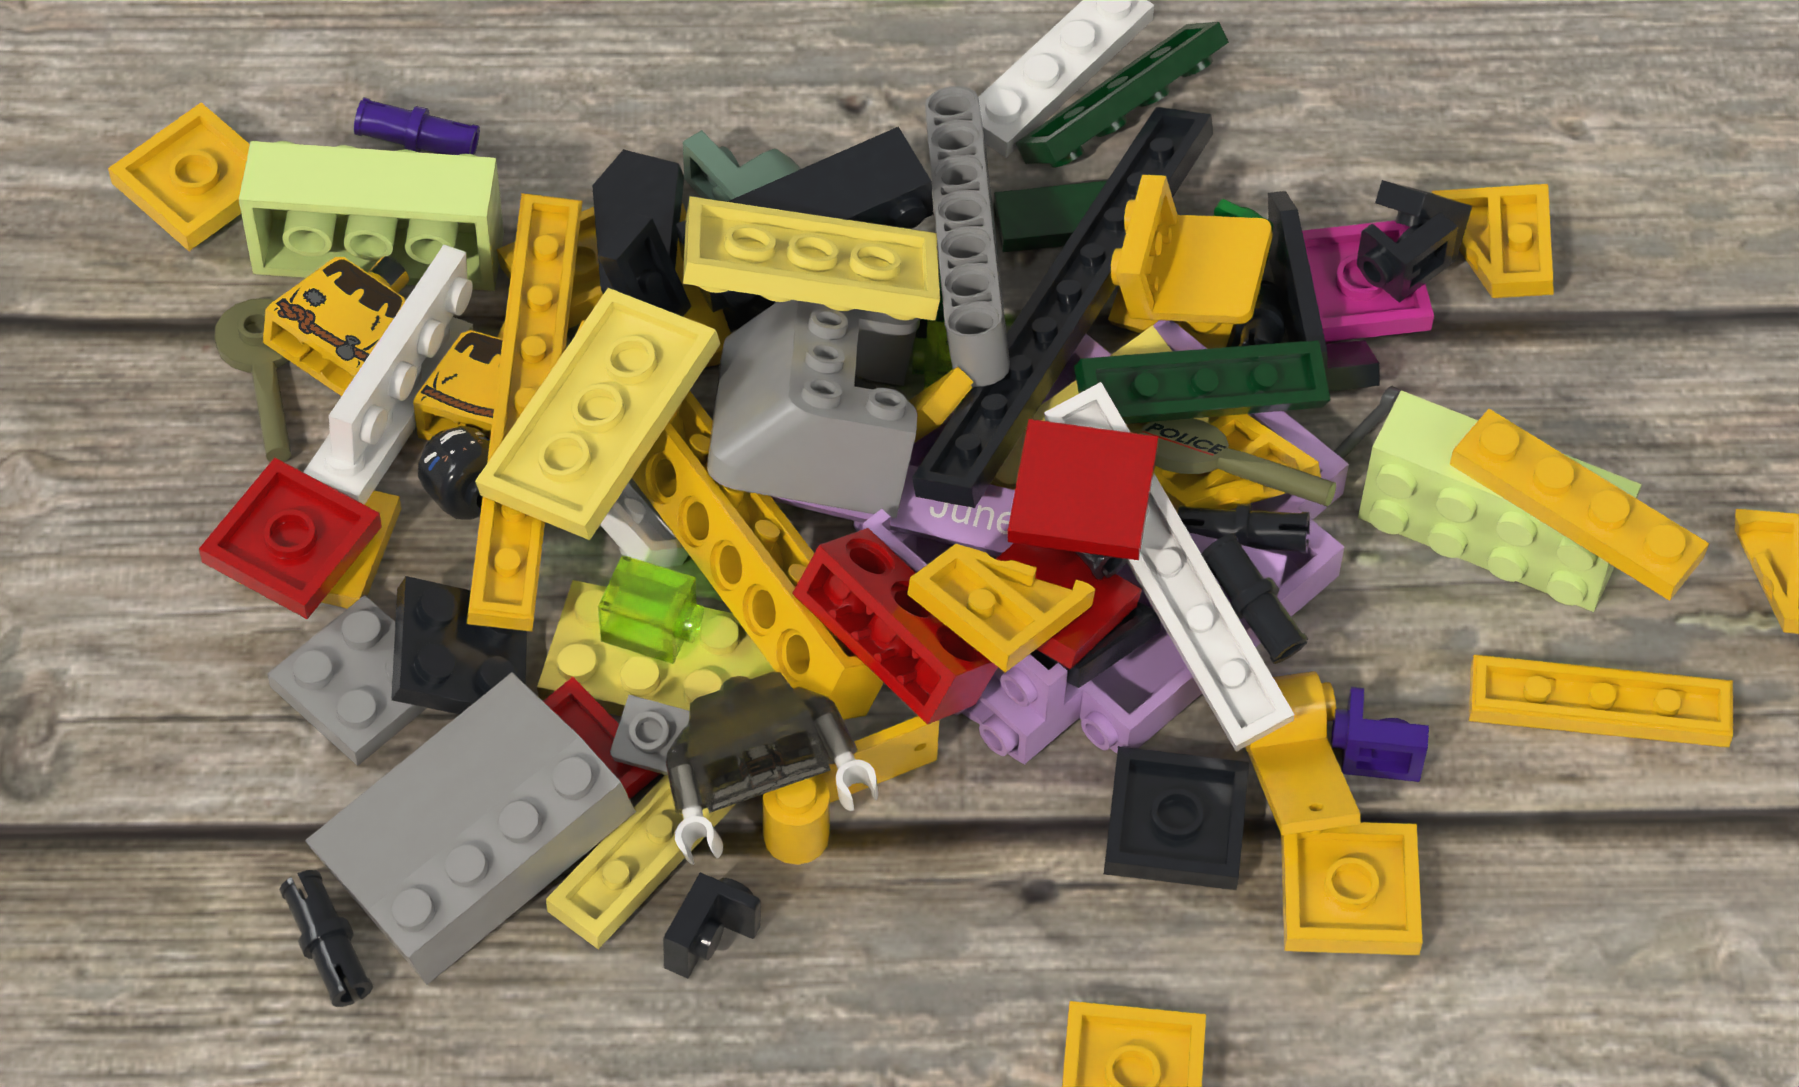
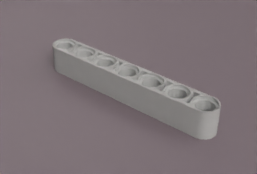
[925,86,1010,387]

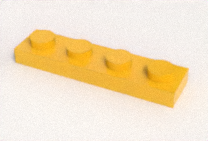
[1450,409,1709,601]

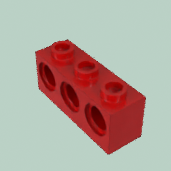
[792,528,998,725]

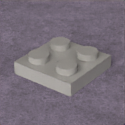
[267,595,427,766]

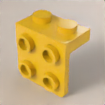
[1111,175,1273,324]

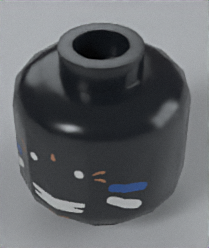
[418,426,490,520]

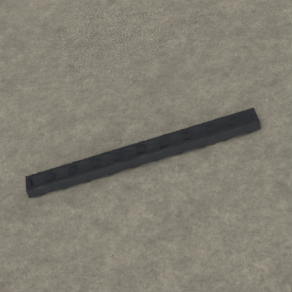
[912,107,1213,508]

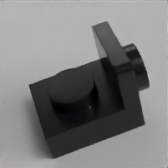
[1375,180,1473,263]
[1357,212,1458,303]
[663,872,761,979]

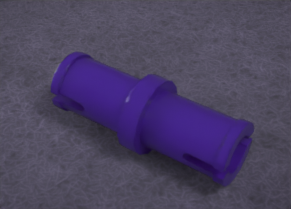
[354,97,480,155]

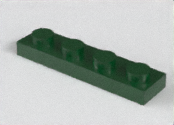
[1015,22,1229,168]
[1074,340,1331,424]

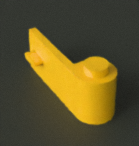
[1245,671,1360,836]
[763,716,939,865]

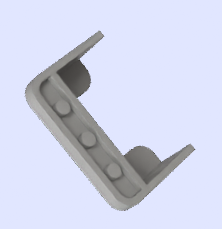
[707,300,921,518]

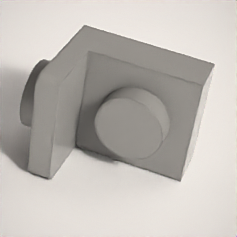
[610,695,700,775]

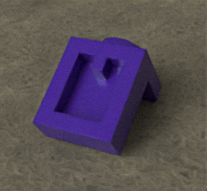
[1331,687,1429,782]

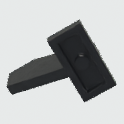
[592,149,692,317]
[1268,191,1380,391]

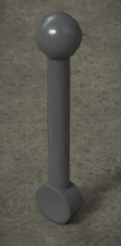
[1334,386,1401,459]

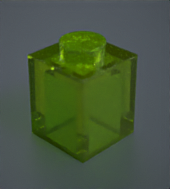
[598,555,704,664]

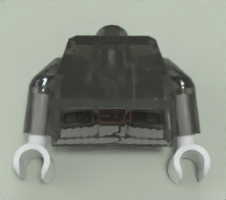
[665,672,878,865]

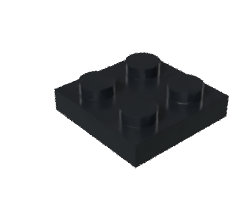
[391,576,527,715]
[1103,746,1249,890]

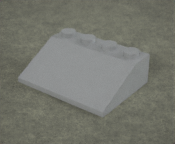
[305,672,636,985]

